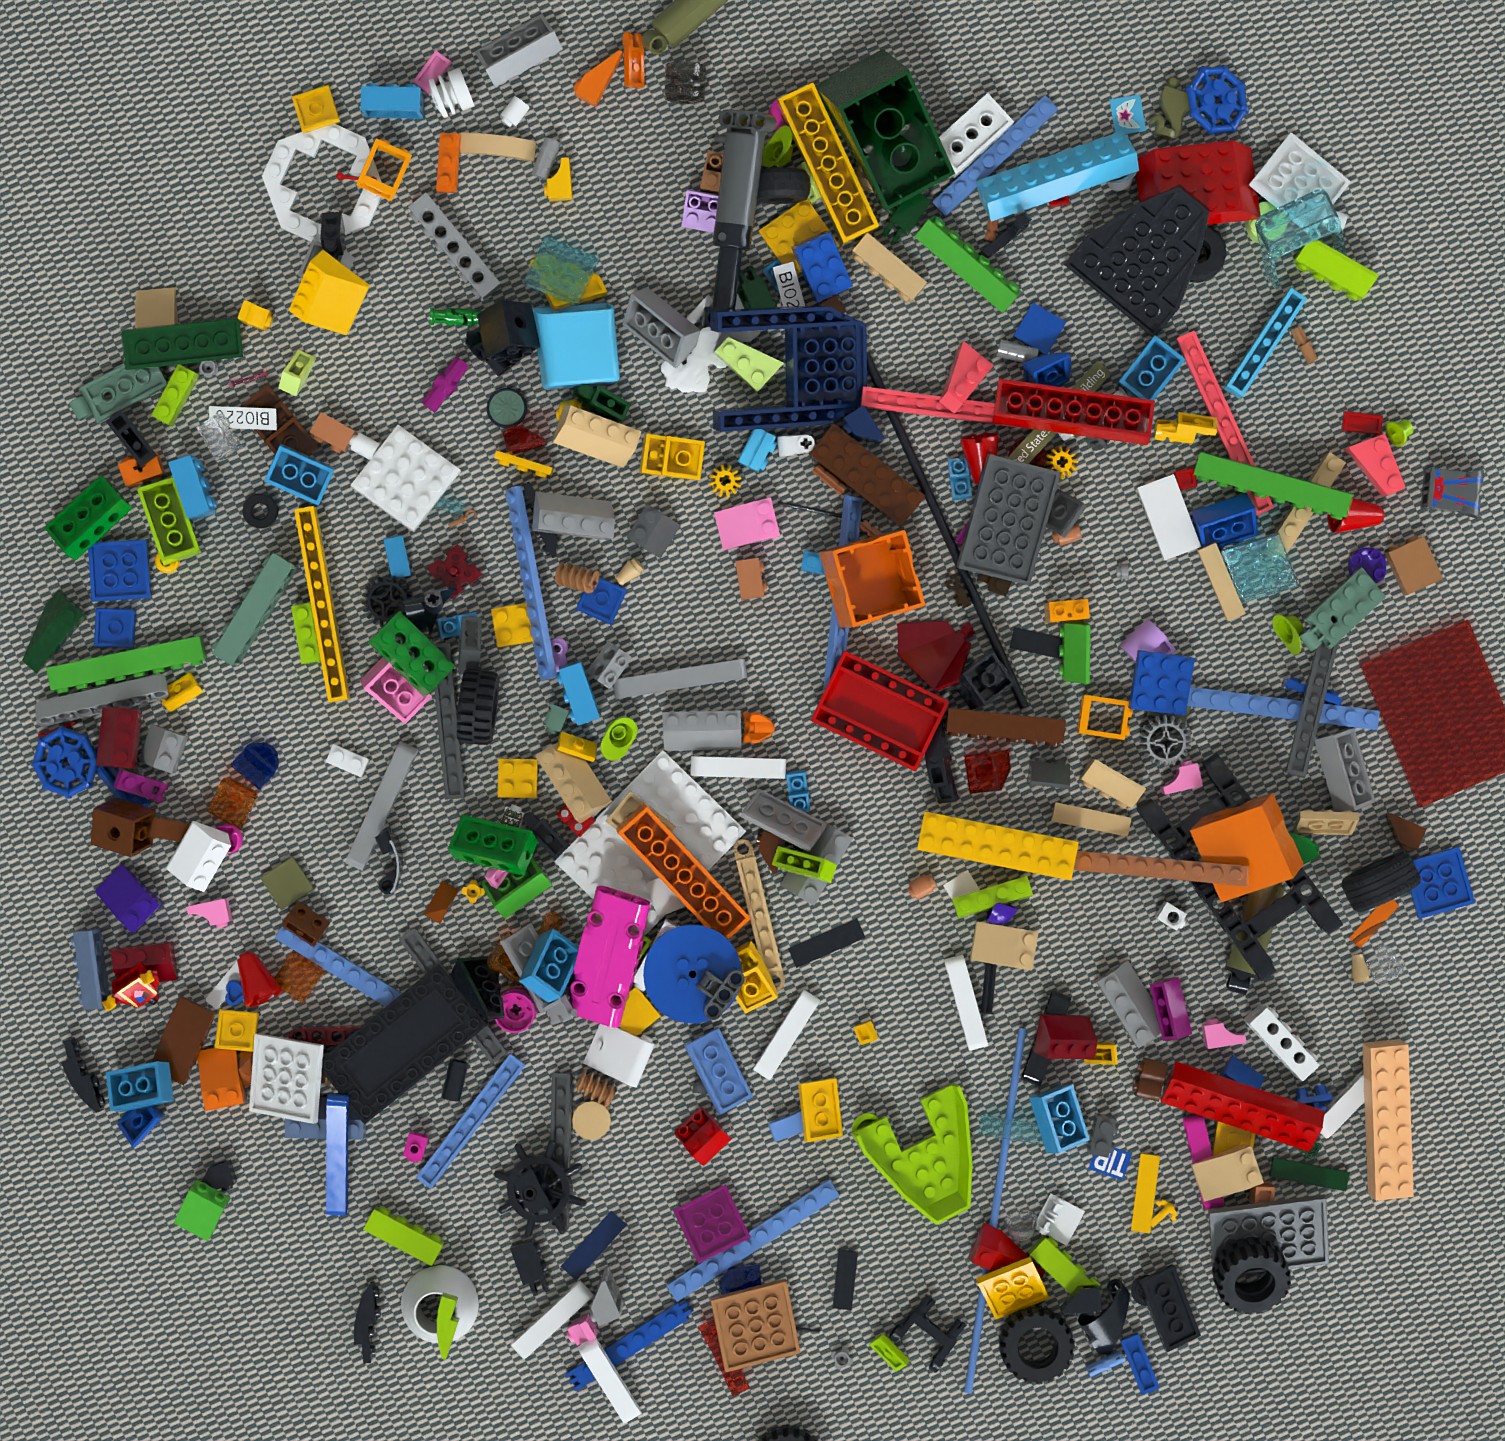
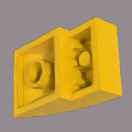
[639,434,705,480]
[735,941,778,1014]

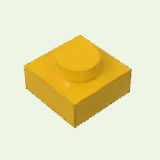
[853,1021,878,1045]

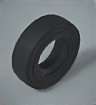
[242,493,278,529]

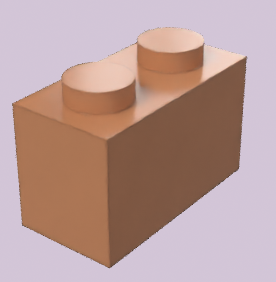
[310,412,357,454]
[735,558,768,600]

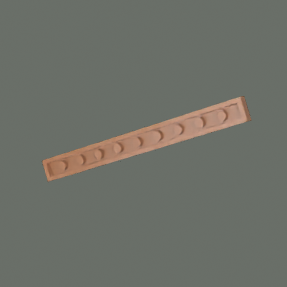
[1074,851,1250,886]

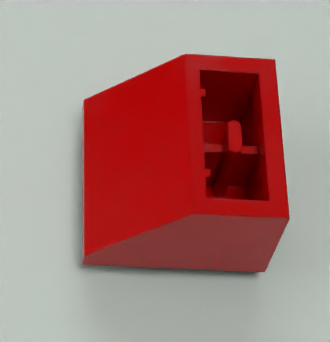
[674,1106,732,1166]

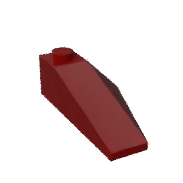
[968,1223,1045,1279]

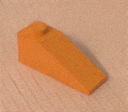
[573,50,623,107]

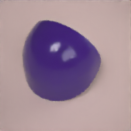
[986,903,1018,925]

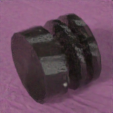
[664,61,706,104]

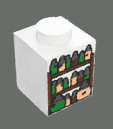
[500,804,525,828]

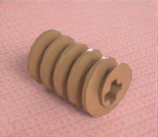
[555,562,600,594]
[575,1069,618,1108]

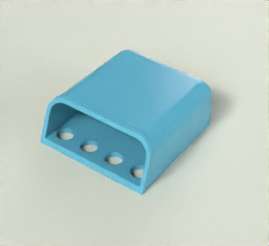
[532,302,620,390]

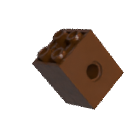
[90,797,156,857]

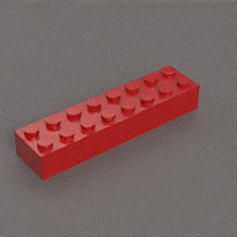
[992,379,1155,445]
[1161,1061,1325,1152]

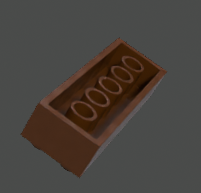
[809,423,925,528]
[944,708,1066,747]

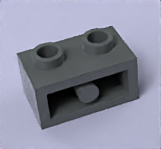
[1087,1113,1119,1158]

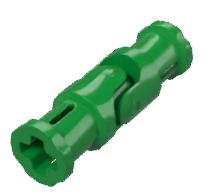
[430,308,482,326]

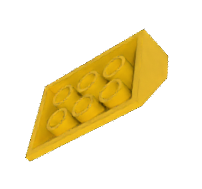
[289,250,370,335]

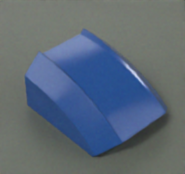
[1022,352,1072,387]

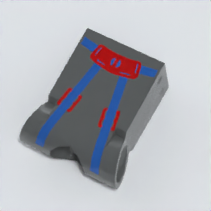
[1420,468,1484,519]

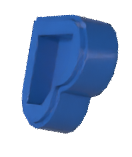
[225,979,244,1006]

